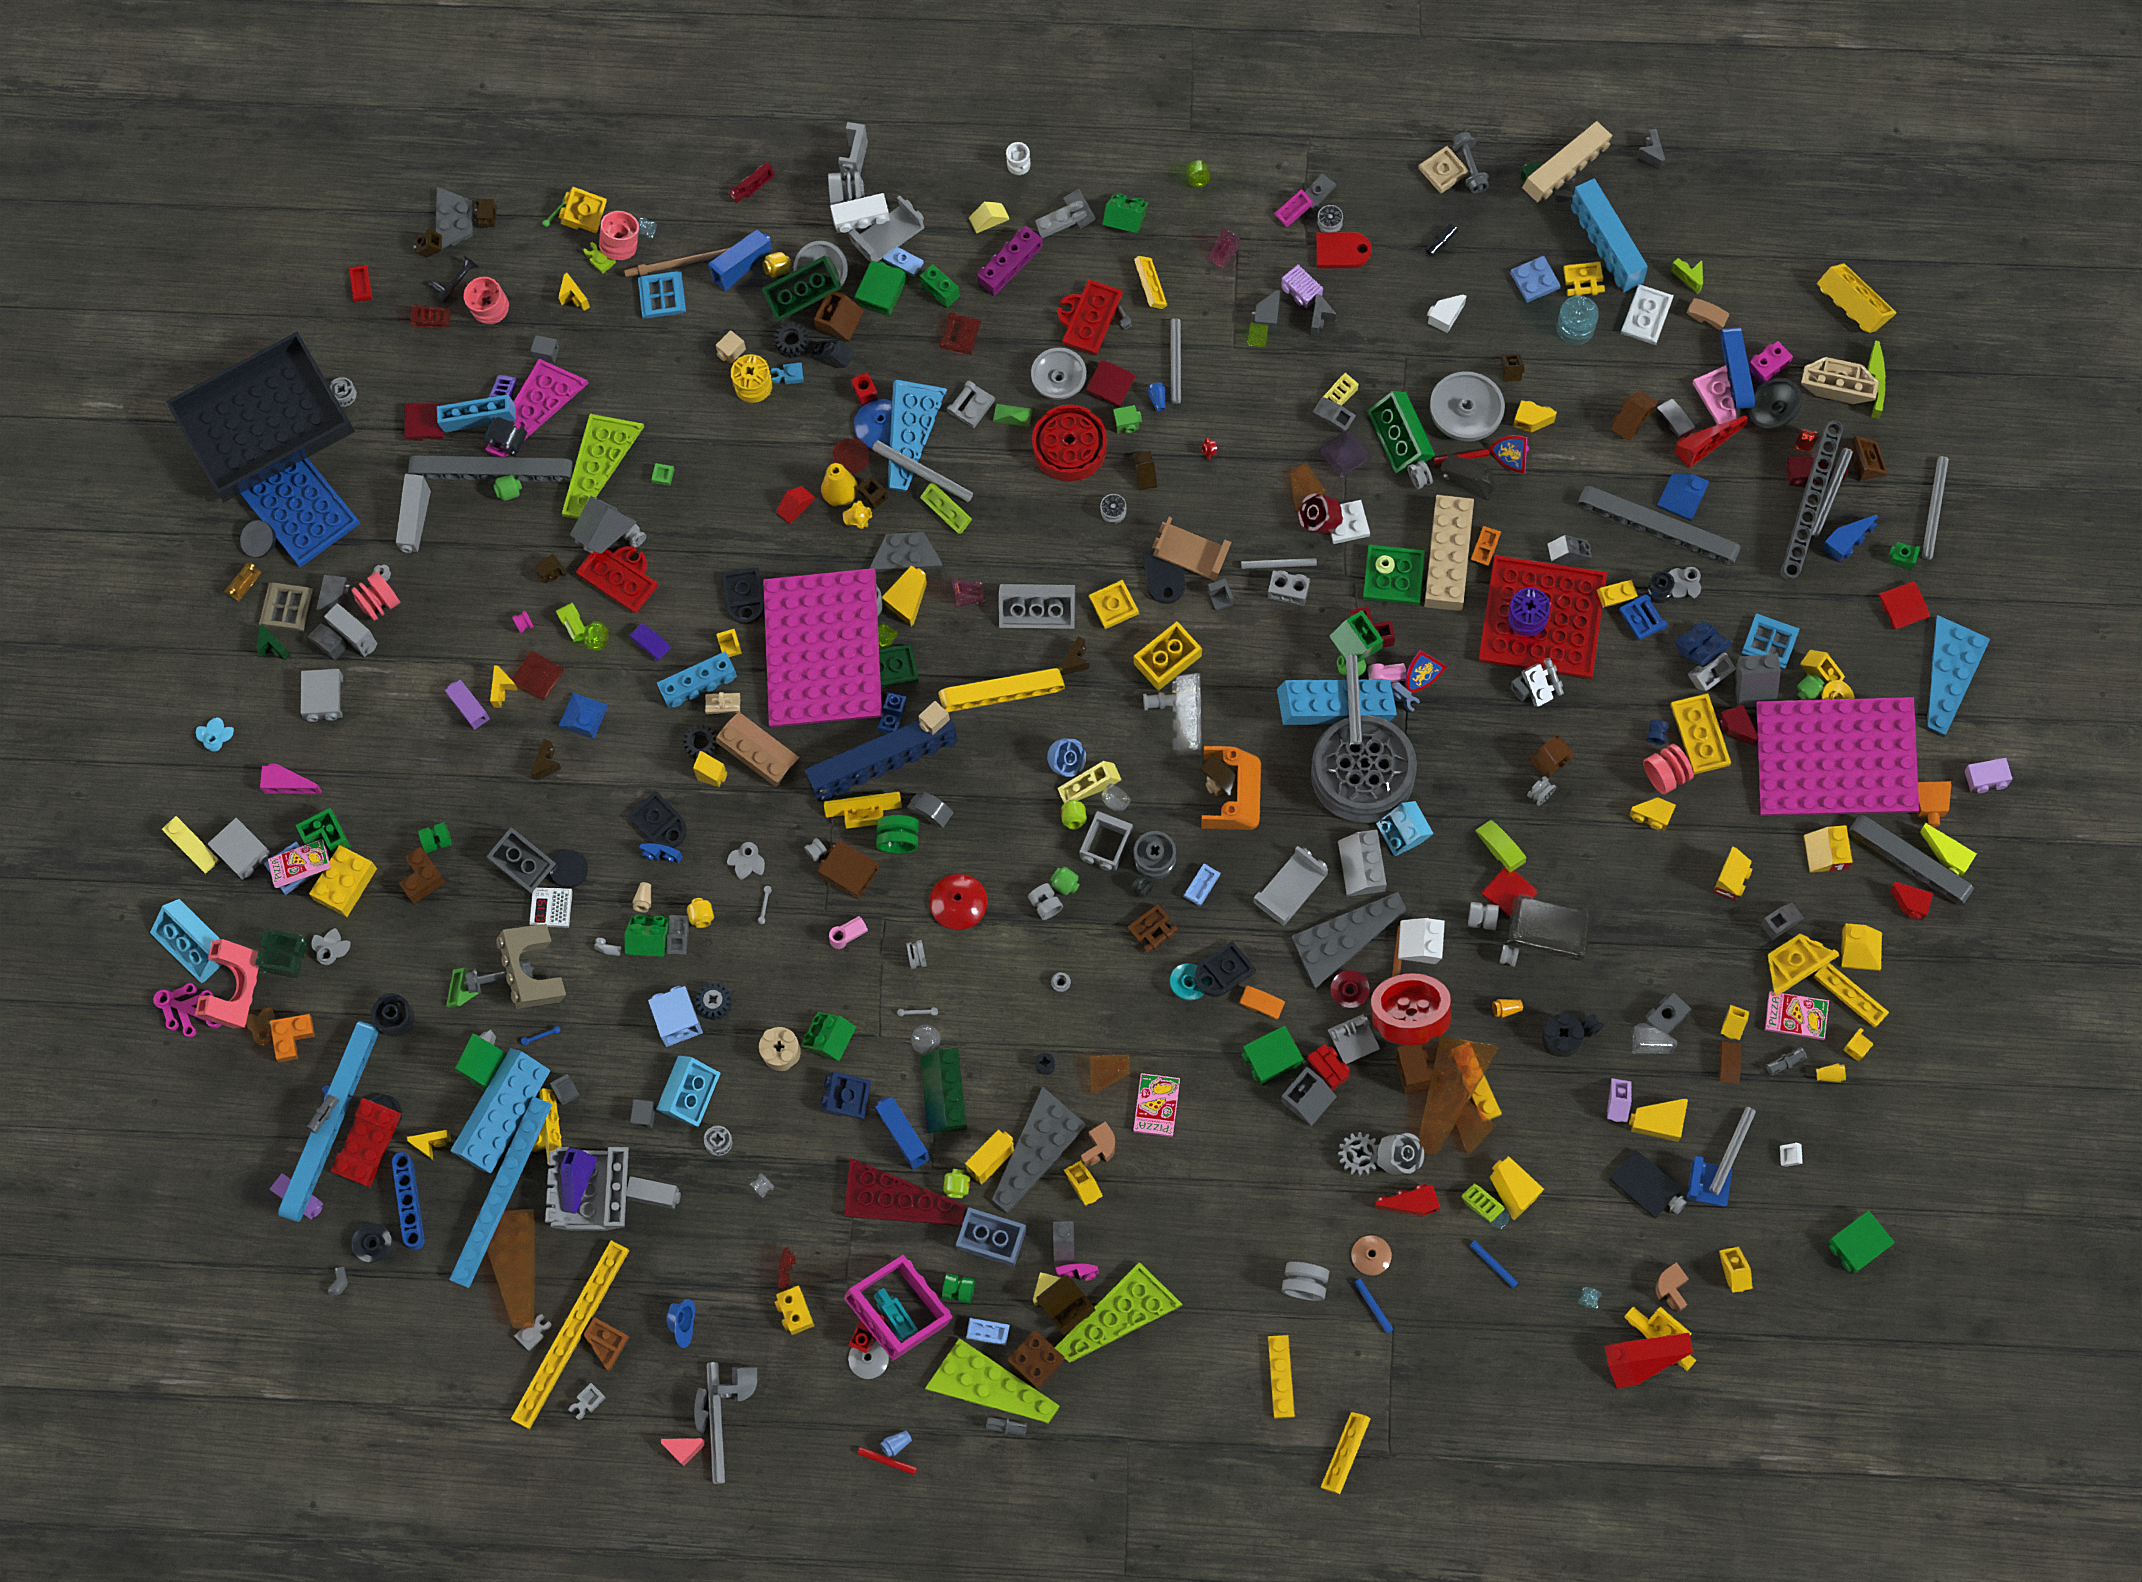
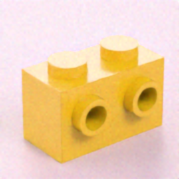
[775,1286,814,1335]

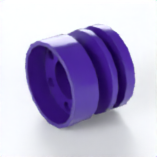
[1507,588,1551,637]

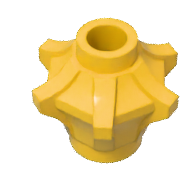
[843,501,872,529]

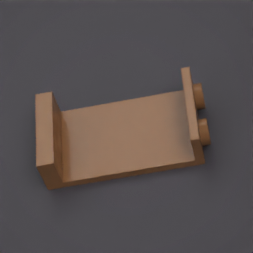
[1152,517,1231,581]

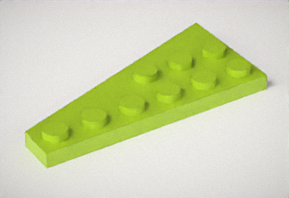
[562,414,644,519]
[1055,1262,1183,1363]
[925,1338,1060,1424]

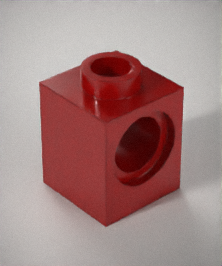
[851,373,878,406]

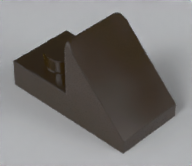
[1501,354,1524,382]
[1133,451,1158,490]
[1060,636,1089,675]
[531,739,561,781]

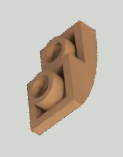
[1687,298,1729,330]

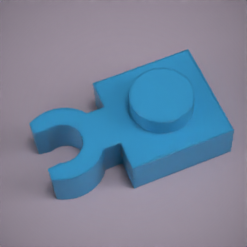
[771,363,804,384]

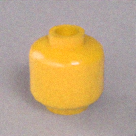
[763,252,791,278]
[687,898,714,928]

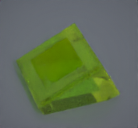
[1247,323,1268,348]
[878,624,898,649]

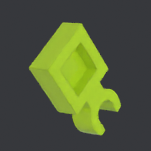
[583,242,616,274]

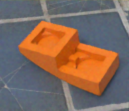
[1471,526,1501,566]
[1239,986,1285,1020]

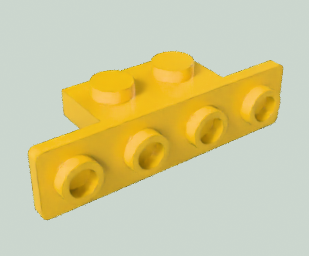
[824,792,902,829]
[532,1088,562,1165]
[1624,1307,1696,1371]

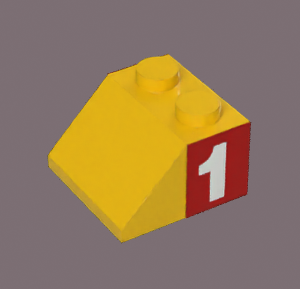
[1804,825,1853,873]
[1713,847,1753,901]

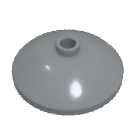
[794,241,848,286]
[1031,348,1086,400]

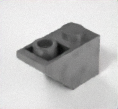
[1312,397,1356,432]
[1547,535,1592,564]
[1761,903,1804,940]

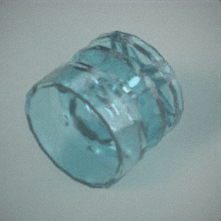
[1557,296,1599,344]

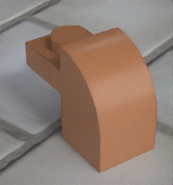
[1081,1121,1115,1166]
[1656,1262,1688,1313]

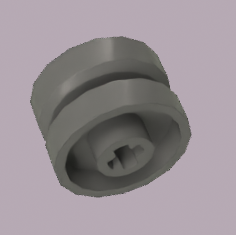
[1134,831,1176,879]

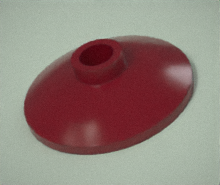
[1331,970,1370,1009]

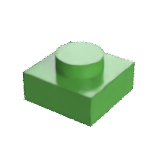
[651,463,674,486]

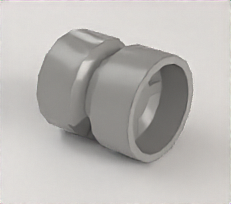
[1028,883,1063,920]
[1468,902,1499,930]

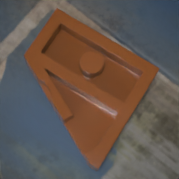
[584,1317,630,1371]

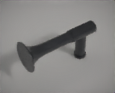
[429,256,479,303]

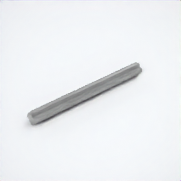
[872,441,973,502]
[1922,456,1949,560]
[706,1362,725,1484]

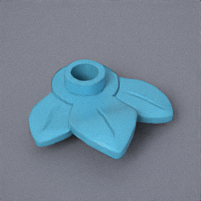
[196,717,234,751]

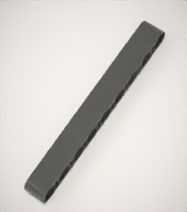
[1780,420,1843,581]
[408,456,573,482]
[1577,486,1741,566]

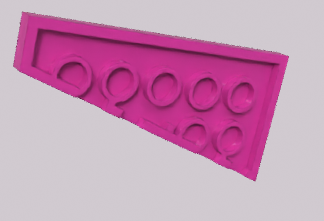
[485,359,588,457]

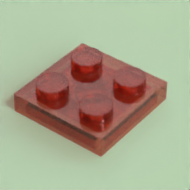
[512,650,564,701]

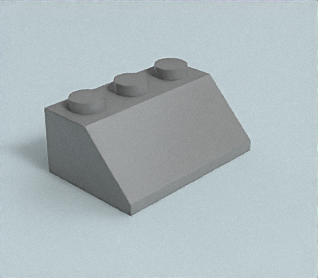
[1338,830,1387,897]

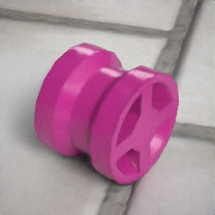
[512,610,534,634]

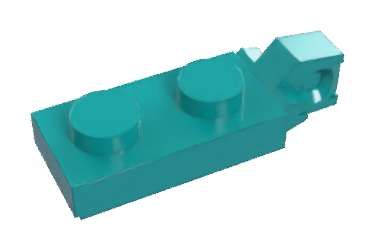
[874,1288,918,1343]

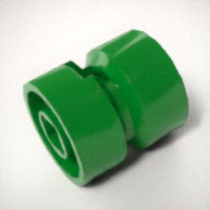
[418,822,452,854]
[942,1273,975,1304]

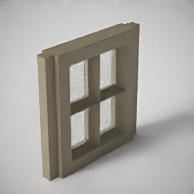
[259,583,313,632]

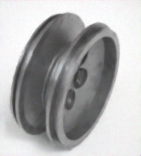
[1311,715,1417,823]

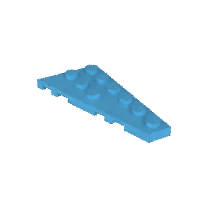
[887,380,947,492]
[1926,615,1990,737]

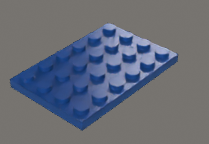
[241,458,361,568]

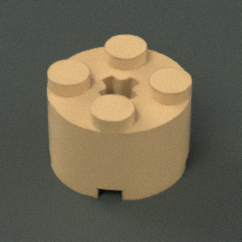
[759,1027,801,1071]

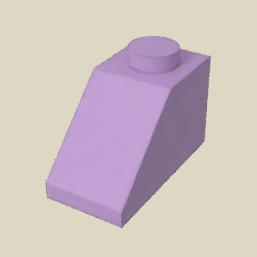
[1607,1078,1631,1122]

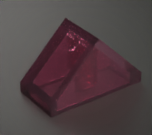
[1208,227,1239,268]
[952,579,985,607]

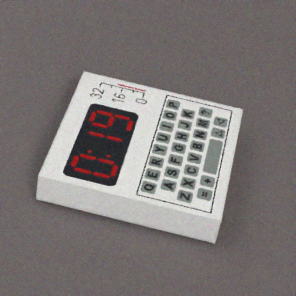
[530,888,572,928]

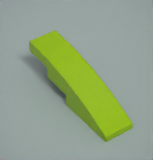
[1867,341,1885,419]

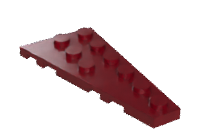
[844,1157,965,1226]

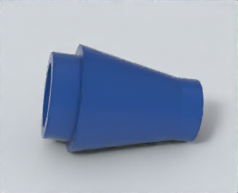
[1147,383,1166,411]

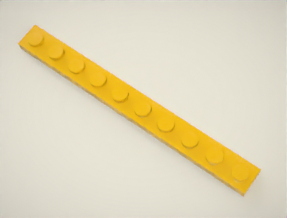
[511,1241,629,1429]

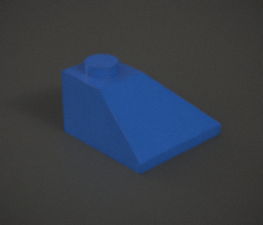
[1657,474,1709,521]
[559,693,608,739]

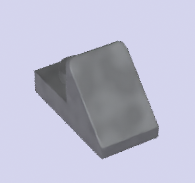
[1638,129,1665,169]
[1311,294,1336,336]

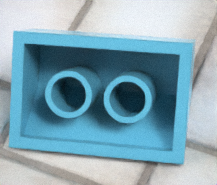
[656,1056,721,1127]

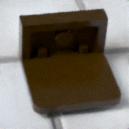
[1036,1275,1096,1335]

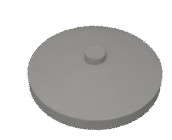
[1430,372,1505,441]

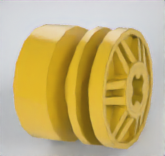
[731,354,772,403]

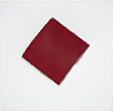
[1085,360,1136,408]
[404,403,444,441]

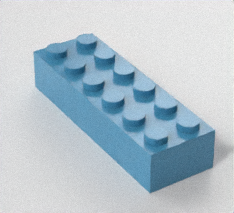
[1571,178,1648,292]
[1277,679,1397,725]
[450,1048,551,1174]

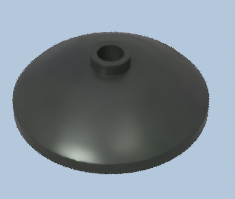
[1748,378,1802,430]

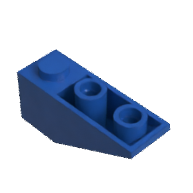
[1822,515,1878,563]

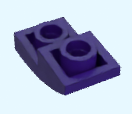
[628,623,671,661]

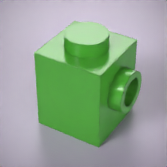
[1113,405,1142,434]

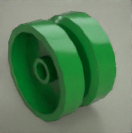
[876,815,919,854]

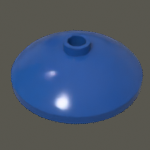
[854,399,892,450]

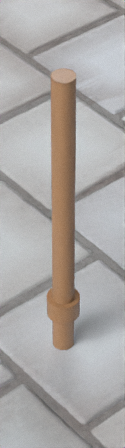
[624,248,730,277]

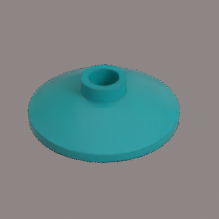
[1170,963,1209,1000]

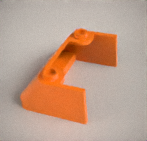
[1202,746,1261,830]

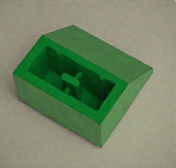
[1102,194,1148,233]
[1329,610,1383,663]
[625,914,669,957]
[801,1012,856,1061]

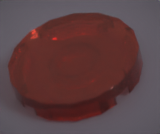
[833,438,870,474]

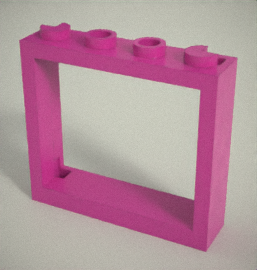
[844,1255,952,1361]

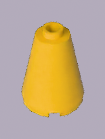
[821,463,858,506]

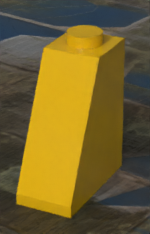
[882,565,927,627]
[1629,1099,1688,1142]
[1490,1156,1544,1220]

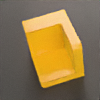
[716,629,742,657]
[1843,1028,1873,1062]

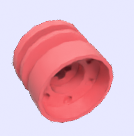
[599,211,639,260]
[464,277,509,324]
[351,571,401,621]
[1643,744,1694,795]

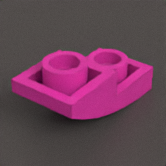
[1056,1264,1099,1281]

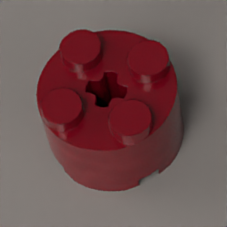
[1298,494,1343,534]

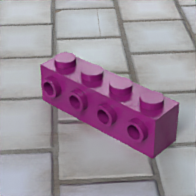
[977,226,1043,296]

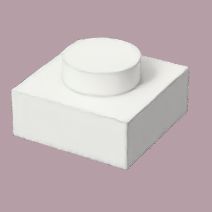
[1780,1143,1802,1167]

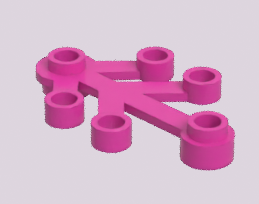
[154,983,221,1038]

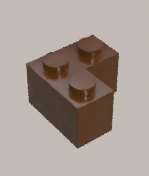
[1611,390,1658,441]
[399,846,446,904]

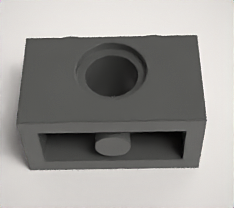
[1645,993,1691,1041]

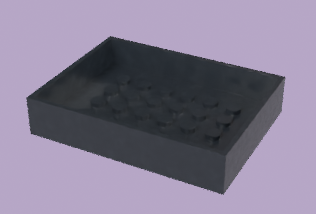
[165,331,355,503]

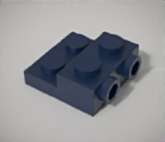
[1675,621,1732,667]
[820,1072,871,1120]

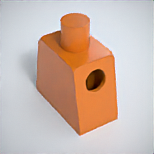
[1916,782,1951,827]

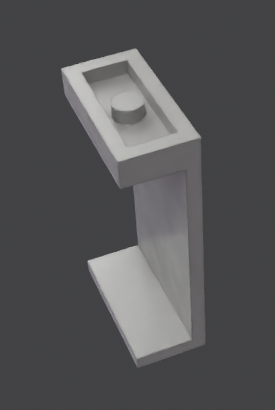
[849,196,924,262]
[1253,846,1328,926]

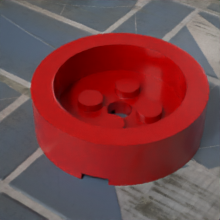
[1032,405,1107,482]
[1371,973,1451,1045]

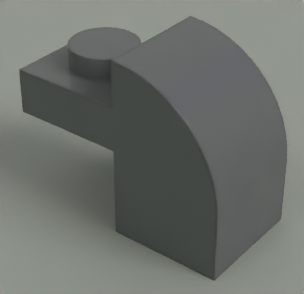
[907,792,954,828]
[713,1367,757,1401]

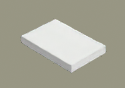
[1621,284,1673,345]

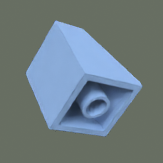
[648,986,703,1047]

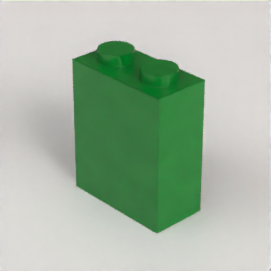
[855,260,906,317]
[1241,1026,1304,1085]
[1828,1211,1895,1274]

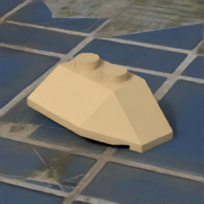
[1801,357,1879,404]

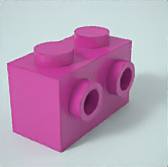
[1749,341,1793,384]

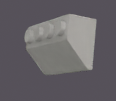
[999,584,1075,629]

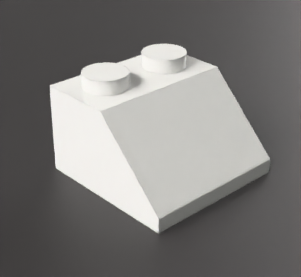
[1398,918,1444,964]

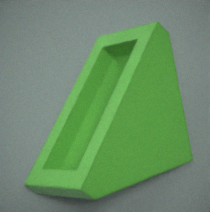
[993,404,1033,427]
[446,968,478,1008]

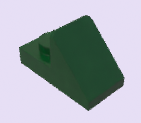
[257,624,291,660]

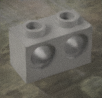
[1268,570,1310,606]
[1688,653,1736,691]

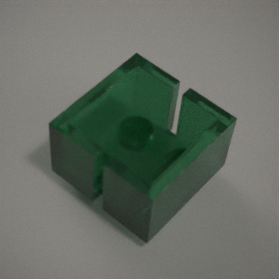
[255,928,308,979]

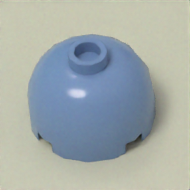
[1047,738,1086,776]

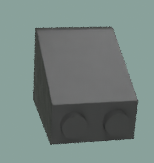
[570,496,636,554]
[1732,653,1781,708]

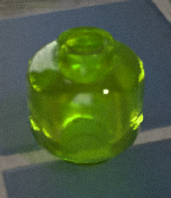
[1186,160,1211,187]
[584,621,609,651]

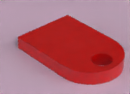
[1316,232,1372,269]

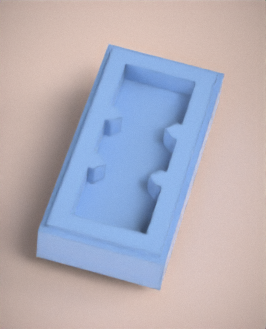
[883,247,924,277]
[1184,864,1220,906]
[966,1318,1010,1346]

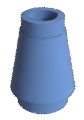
[880,1430,912,1457]

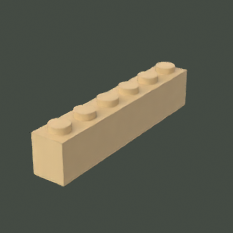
[1522,121,1612,202]

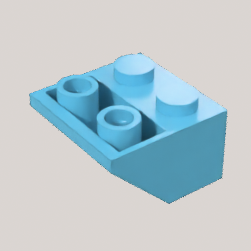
[1376,801,1433,856]

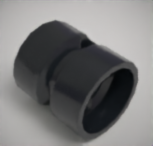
[1647,571,1675,604]

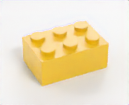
[1134,622,1202,691]
[309,845,377,917]

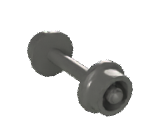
[1453,132,1489,193]
[464,959,534,994]

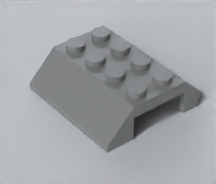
[545,1147,629,1231]

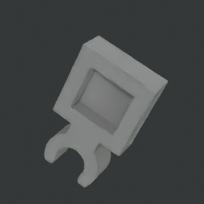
[515,1314,551,1351]
[569,1383,606,1420]

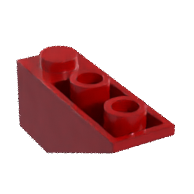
[1374,1184,1440,1217]

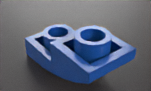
[878,693,906,734]
[639,843,683,863]

